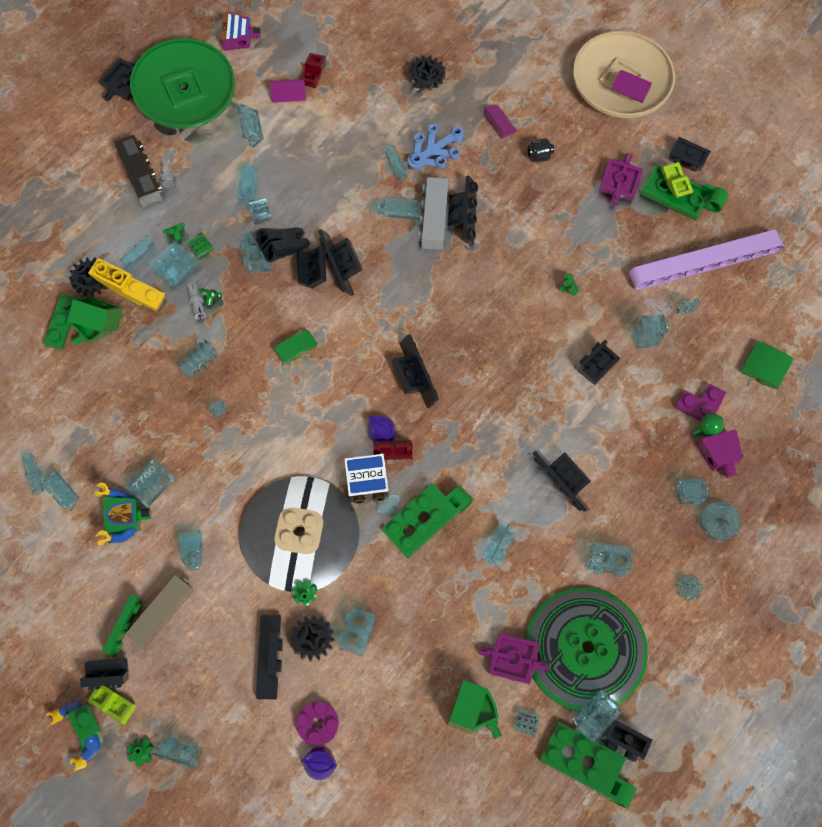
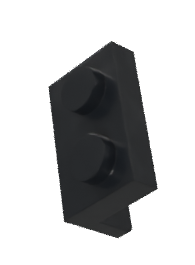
[669,137,711,172]
[297,246,327,289]
[578,340,620,385]
[80,658,129,690]

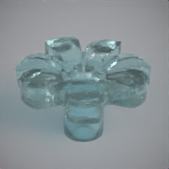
[676,575,703,601]

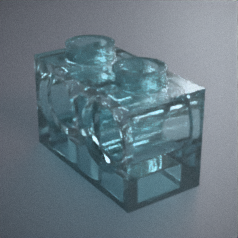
[241,231,271,274]
[634,314,669,349]
[588,542,633,577]
[337,607,377,657]
[573,689,622,742]

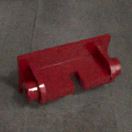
[373,440,413,460]

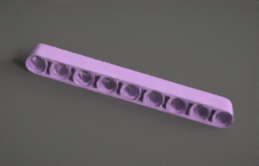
[629,230,784,290]

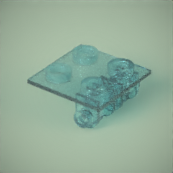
[148,241,200,288]
[150,737,203,769]

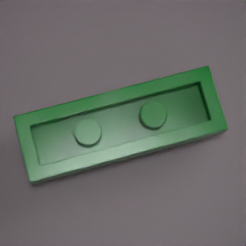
[43,294,79,350]
[102,594,142,658]

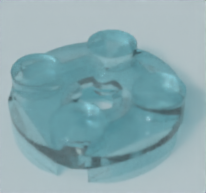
[700,502,741,542]

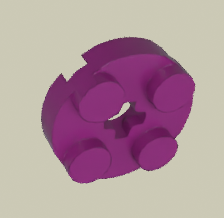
[297,702,339,746]

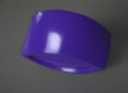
[368,416,396,441]
[302,747,337,780]

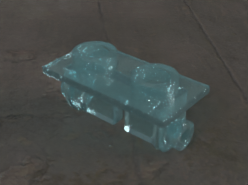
[236,163,259,201]
[40,470,79,511]
[483,524,515,567]

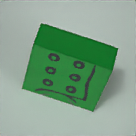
[188,233,213,258]

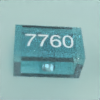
[125,459,175,508]

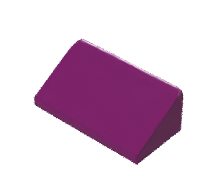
[611,70,652,103]
[270,79,306,103]
[483,105,516,139]

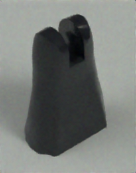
[255,227,310,263]

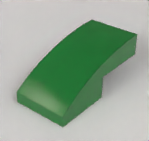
[274,330,318,364]

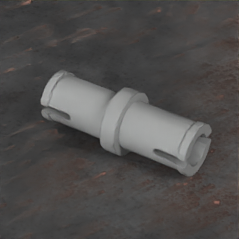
[186,282,206,320]

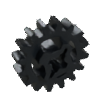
[409,55,445,91]
[69,257,107,296]
[290,615,335,662]

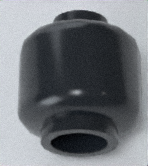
[527,138,554,162]

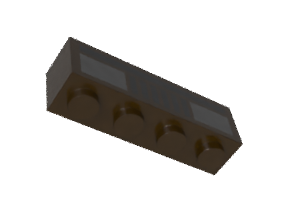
[114,135,163,207]

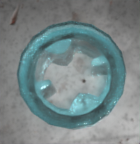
[208,400,228,418]

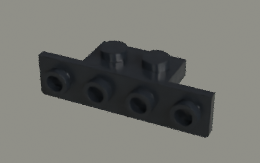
[448,175,478,246]
[318,229,363,296]
[391,334,439,408]
[533,450,592,512]
[256,615,283,700]

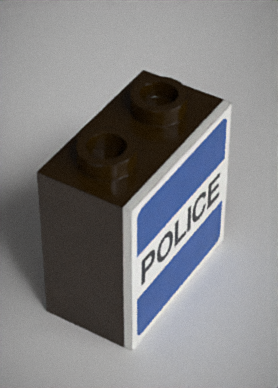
[344,454,389,504]

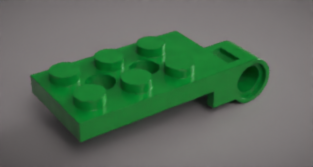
[640,164,729,221]
[381,483,474,559]
[540,722,637,809]

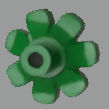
[163,223,185,241]
[559,273,579,296]
[199,288,222,305]
[292,580,317,606]
[127,738,155,767]

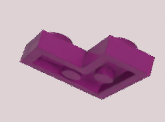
[675,384,726,421]

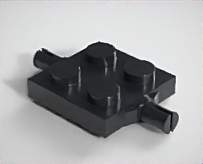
[99,56,141,102]

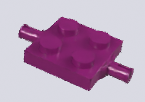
[599,153,643,206]
[479,633,550,685]

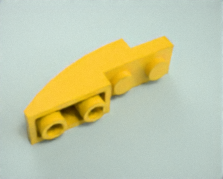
[88,258,166,311]

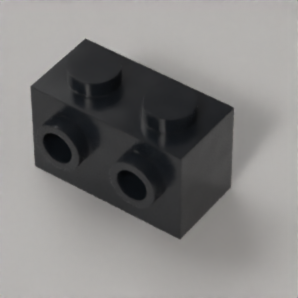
[600,719,653,762]

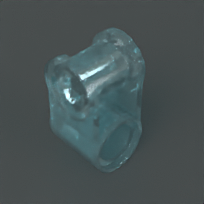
[179,530,203,571]

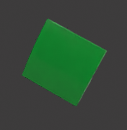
[742,341,794,389]

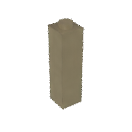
[125,575,193,649]

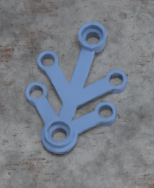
[408,124,464,170]

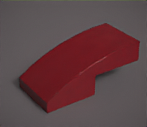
[300,53,326,88]

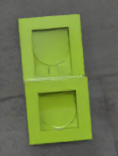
[661,162,693,198]
[87,686,137,725]

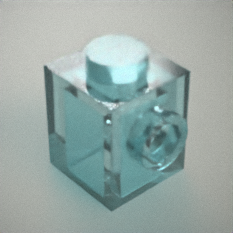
[676,478,709,506]

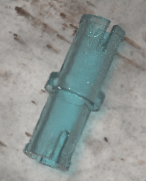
[384,145,408,180]
[119,235,154,268]
[22,454,44,494]

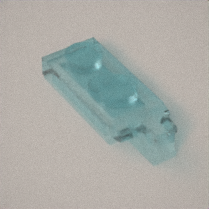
[371,198,422,220]

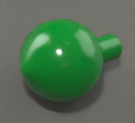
[693,413,724,437]

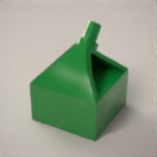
[68,296,123,345]
[447,680,502,740]

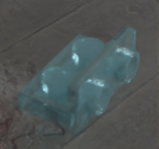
[237,104,264,148]

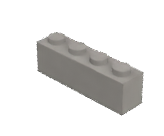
[418,177,449,250]

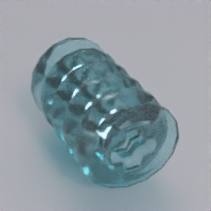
[176,339,219,379]

